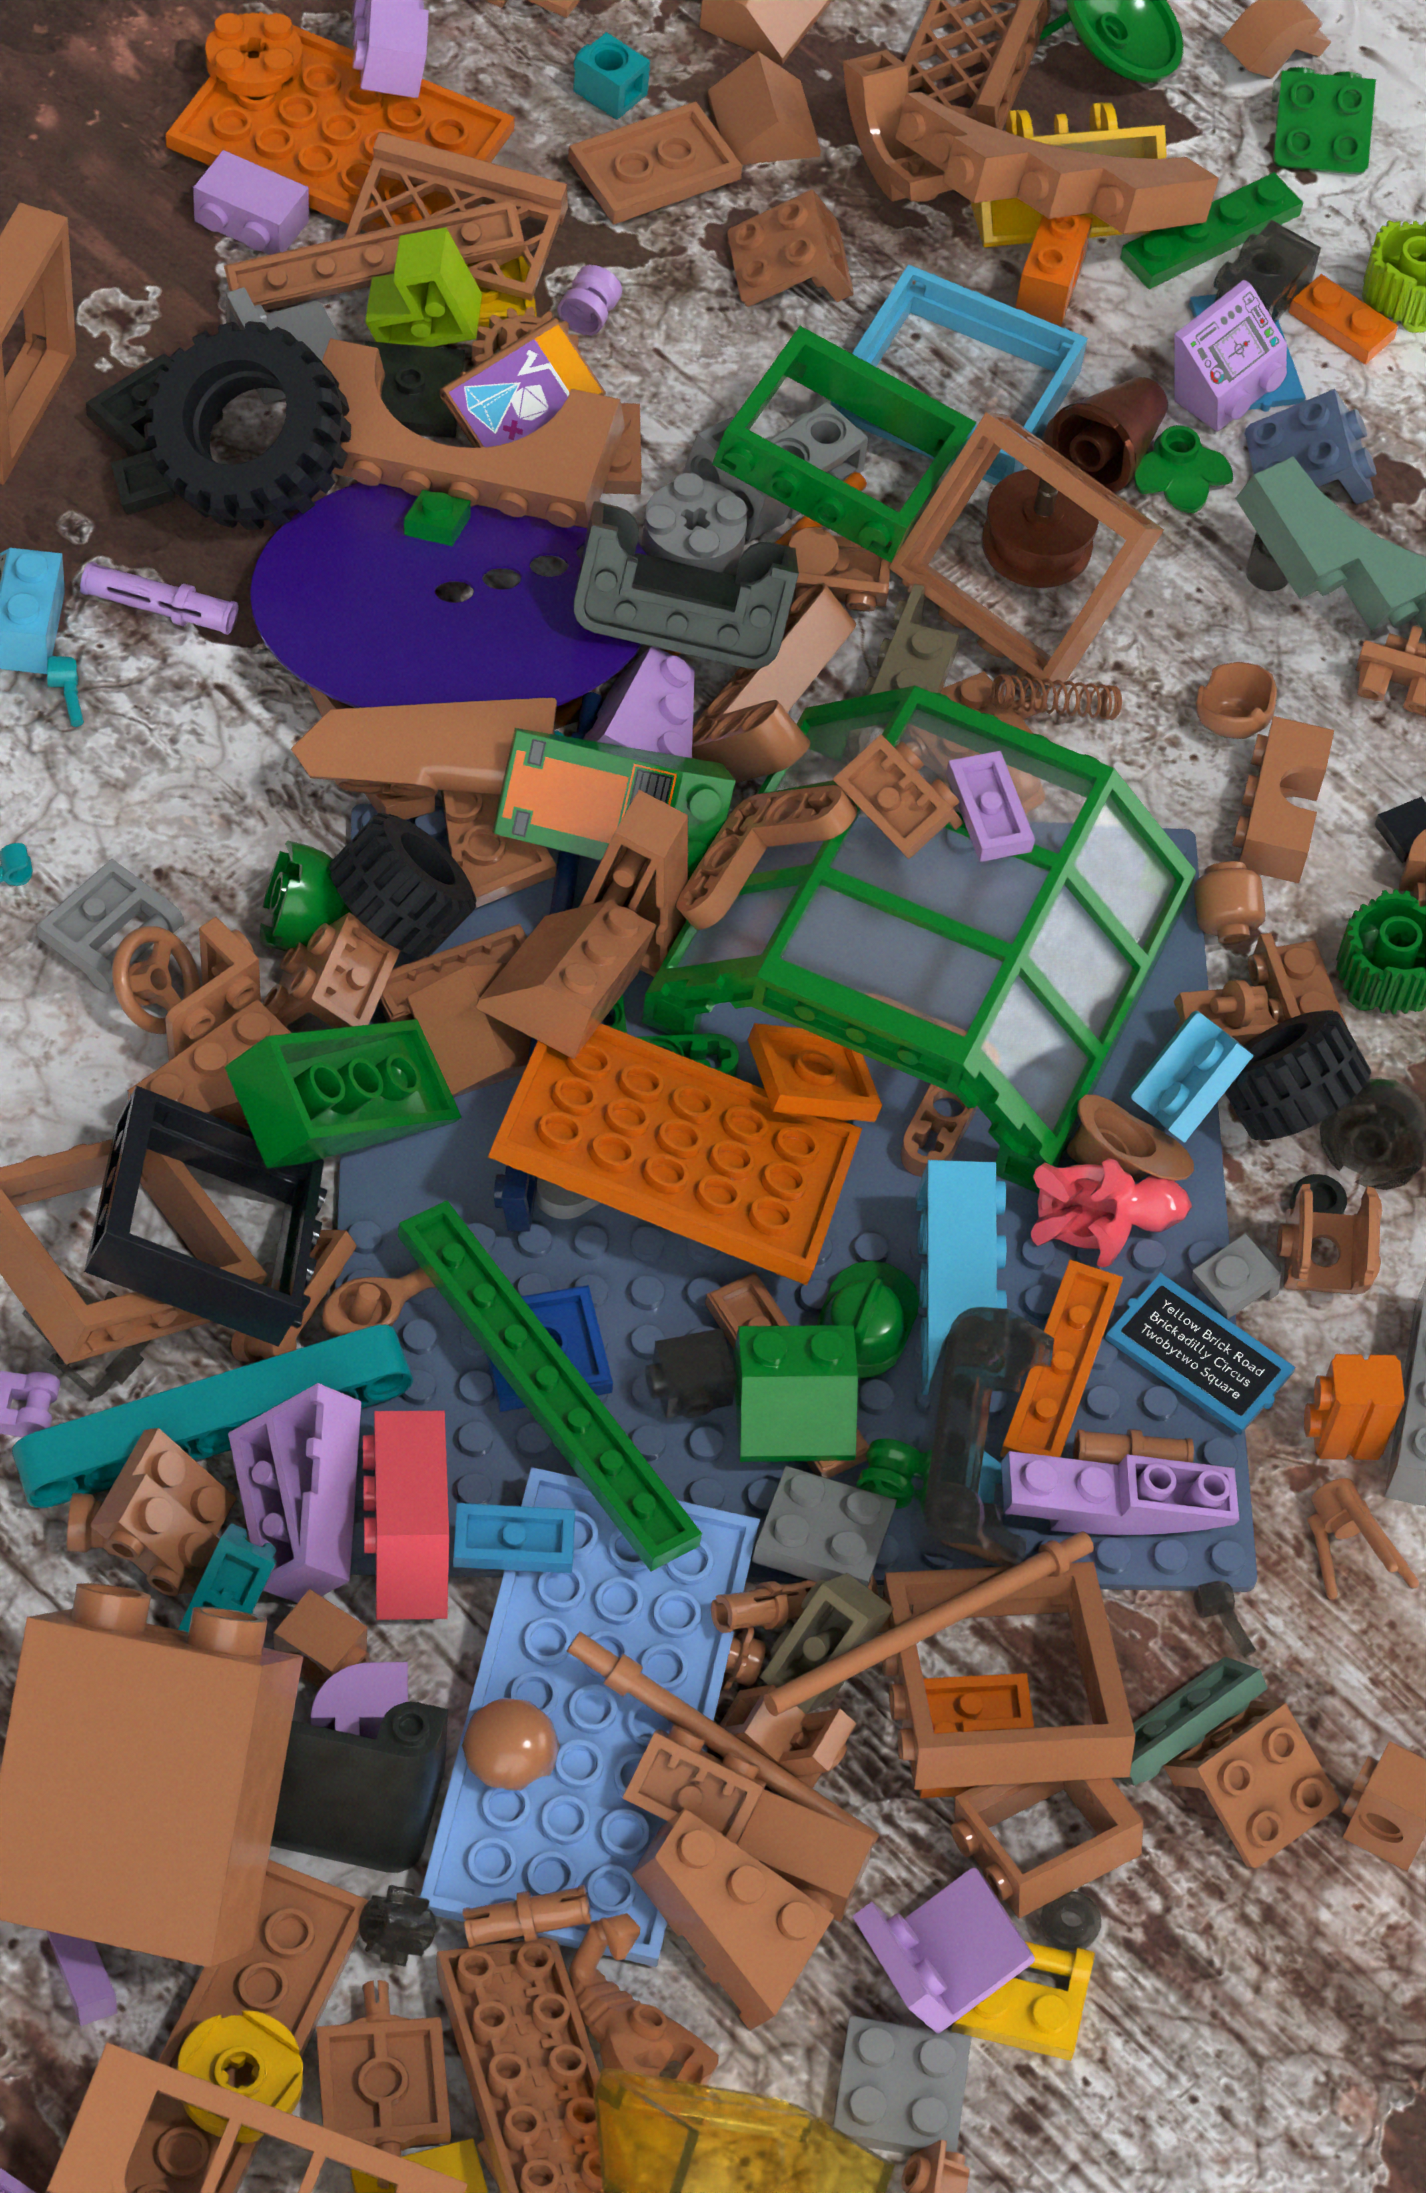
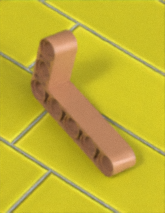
[692,582,856,783]

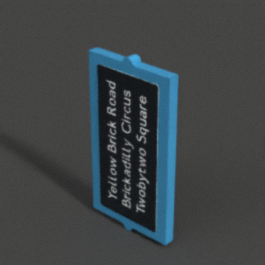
[1105,1272,1296,1435]

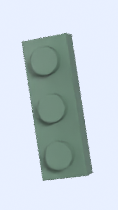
[1117,1656,1268,1786]

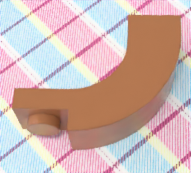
[843,50,953,202]

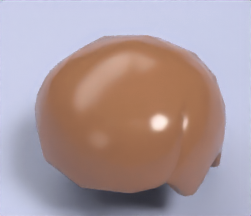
[1196,662,1277,739]
[462,1698,560,1791]

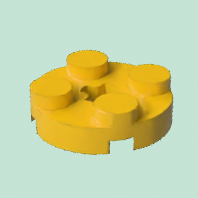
[178,2011,303,2143]

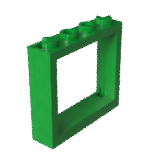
[712,326,977,563]

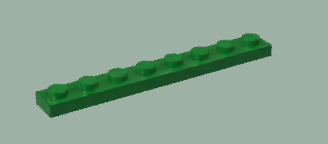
[398,1200,702,1572]

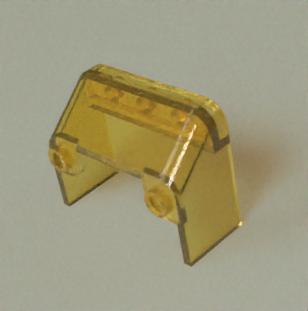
[593,2068,895,2193]

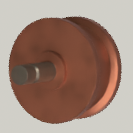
[982,469,1099,588]

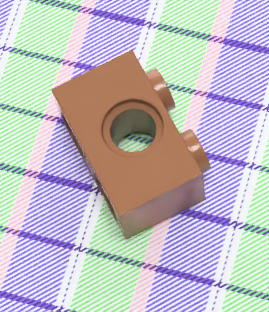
[1341,1741,1426,1871]

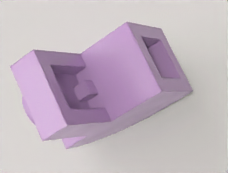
[311,1662,408,1739]

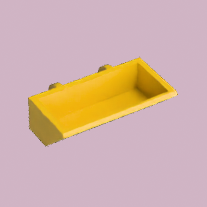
[970,102,1167,247]

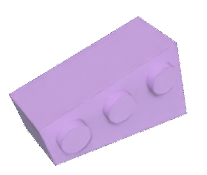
[351,0,429,98]
[583,646,695,758]

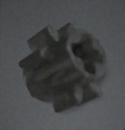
[359,1885,436,1966]

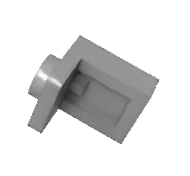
[1192,1233,1281,1319]

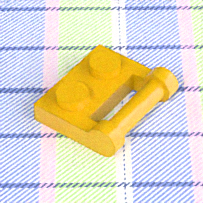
[951,1941,1095,2061]

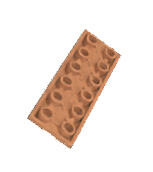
[436,1938,638,2193]

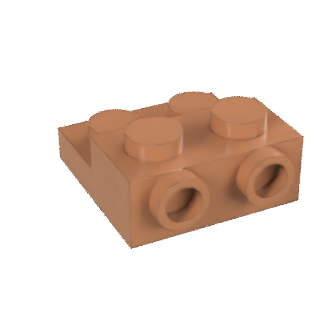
[91,1428,237,1596]

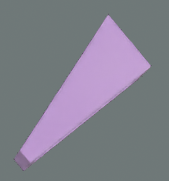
[47,1931,117,2026]

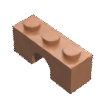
[1232,716,1335,884]

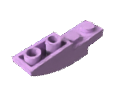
[1001,1451,1239,1535]

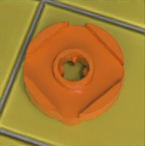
[205,13,302,97]

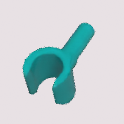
[47,656,84,727]
[0,843,33,886]

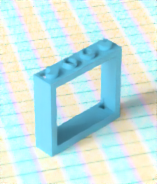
[830,264,1088,485]

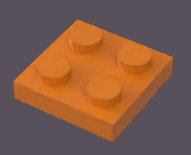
[747,1023,882,1122]

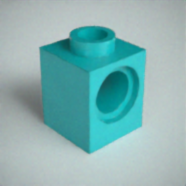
[573,32,650,120]

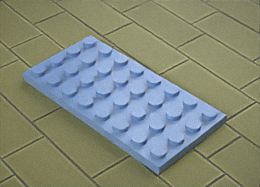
[418,1467,760,1967]

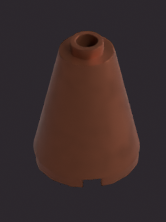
[1043,377,1168,493]

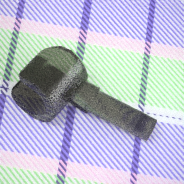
[1193,1581,1256,1658]

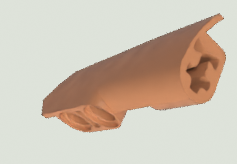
[291,698,557,797]

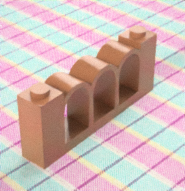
[47,2042,468,2193]

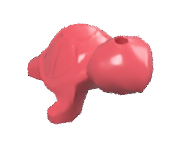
[1030,1158,1192,1267]

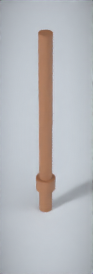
[566,1631,879,1846]

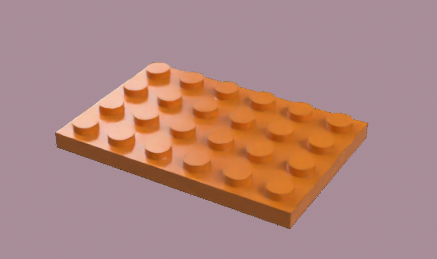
[166,12,515,232]
[488,1023,862,1286]

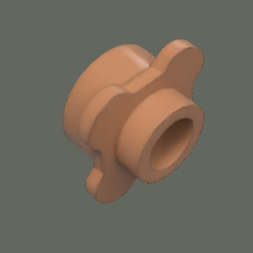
[721,1627,766,1691]

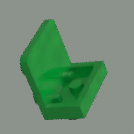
[1272,67,1376,175]

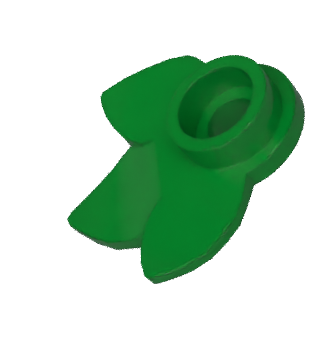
[1134,425,1233,513]

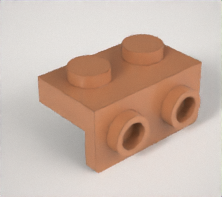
[791,530,892,612]

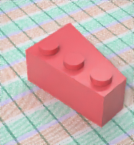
[363,1410,449,1620]

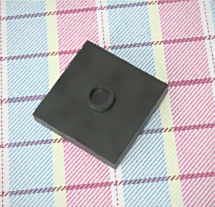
[365,341,465,438]

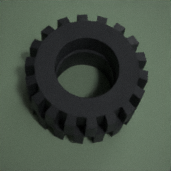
[329,813,477,958]
[1225,1010,1371,1141]

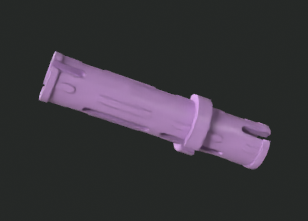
[80,561,238,635]

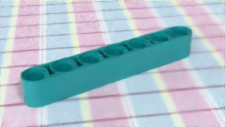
[12,1325,414,1508]

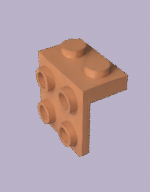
[165,917,261,1061]

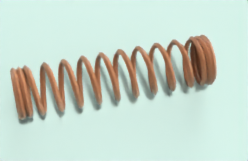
[991,674,1122,720]

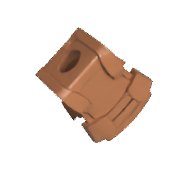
[1277,1184,1382,1294]

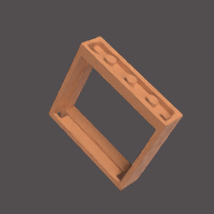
[0,202,77,485]
[888,412,1164,687]
[0,1139,267,1365]
[878,1562,1135,1789]

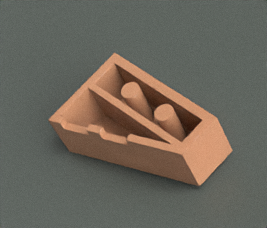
[579,790,688,977]
[128,999,291,1129]
[631,1808,835,2031]

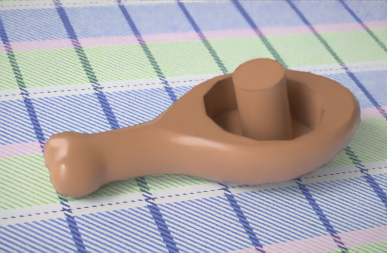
[322,1266,436,1338]

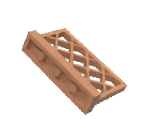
[903,0,1051,130]
[344,132,568,301]

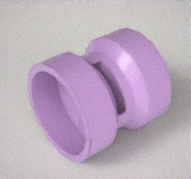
[557,265,622,335]

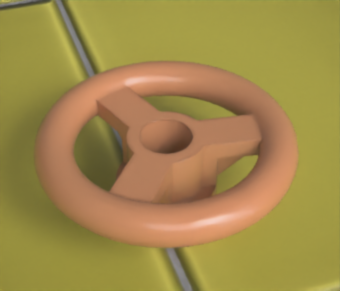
[112,926,200,1034]

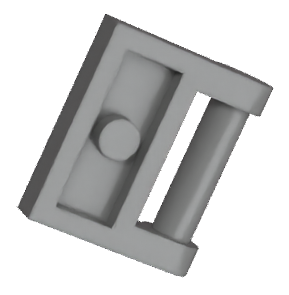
[37,859,184,992]

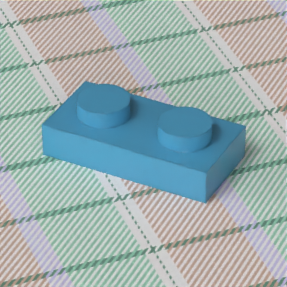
[453,1503,575,1573]

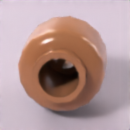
[1194,861,1266,944]

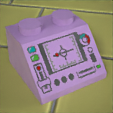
[1174,280,1287,432]

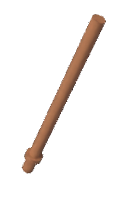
[764,1531,1094,1716]

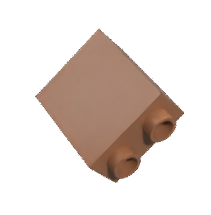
[0,1583,303,1968]

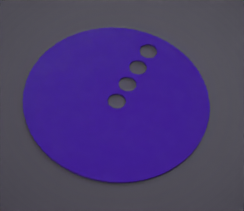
[250,482,647,708]

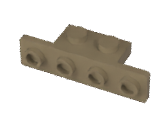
[850,584,959,760]

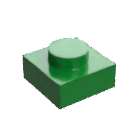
[404,490,471,546]

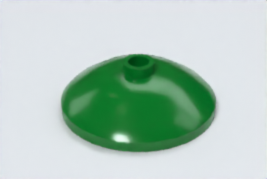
[1067,0,1183,83]

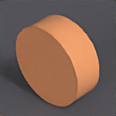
[788,527,839,576]

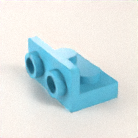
[1129,1011,1254,1143]

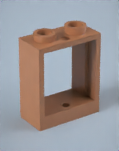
[951,1778,1144,1918]

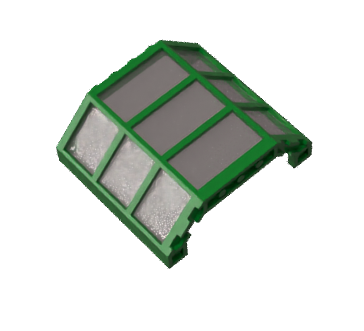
[642,685,1196,1194]

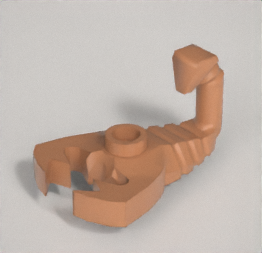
[569,1913,719,2106]

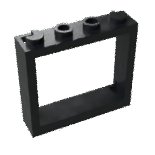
[84,1085,327,1347]

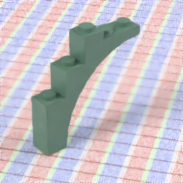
[1235,456,1426,635]

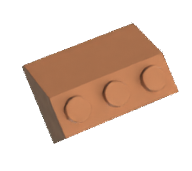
[699,0,832,65]
[476,900,656,1059]

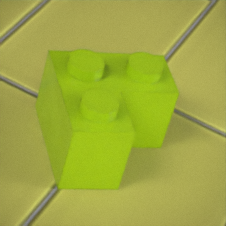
[365,227,482,347]

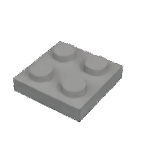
[752,1466,897,1588]
[830,2015,972,2155]

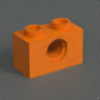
[1015,214,1093,327]

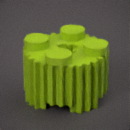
[1362,220,1426,333]

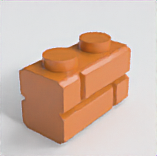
[1304,1354,1405,1460]

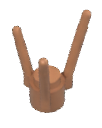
[1307,1478,1419,1599]

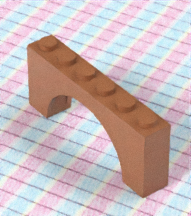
[322,338,625,528]

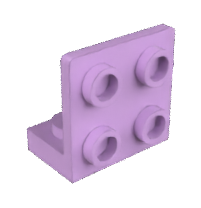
[852,1868,1035,2034]

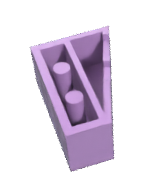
[228,1383,361,1603]

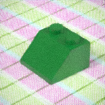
[733,1325,858,1462]

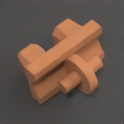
[1356,625,1426,716]
[1174,980,1279,1046]

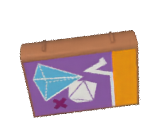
[439,318,606,448]

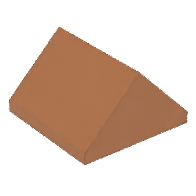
[707,51,821,165]
[406,963,531,1098]

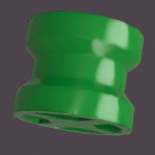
[856,1438,925,1509]

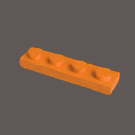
[1000,1259,1123,1458]

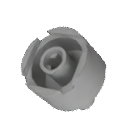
[642,473,747,576]

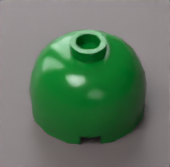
[260,840,352,951]

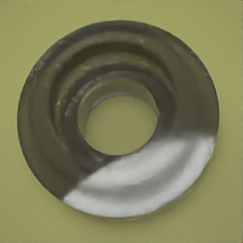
[1040,1891,1101,1952]

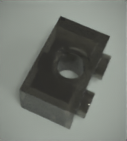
[1213,220,1321,323]

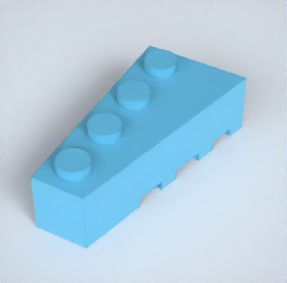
[916,1160,1007,1397]

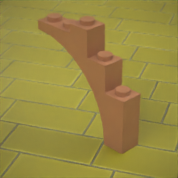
[895,92,1219,234]

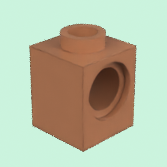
[273,1589,370,1689]

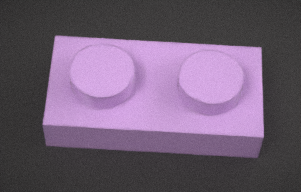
[946,751,1035,862]

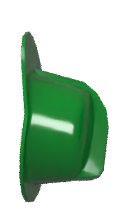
[817,1261,919,1379]

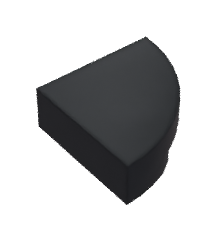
[1375,796,1426,864]

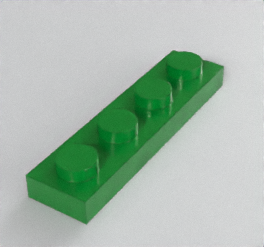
[1120,172,1304,290]

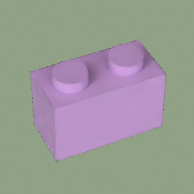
[193,150,309,255]

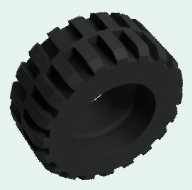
[144,321,351,530]

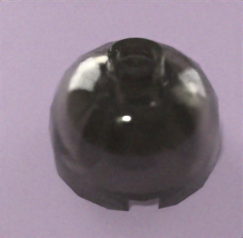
[1319,1077,1426,1190]

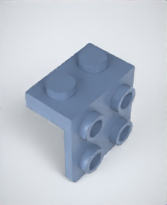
[1245,389,1376,505]

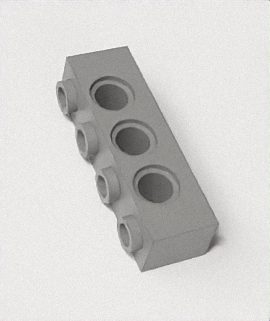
[1385,1278,1426,1506]

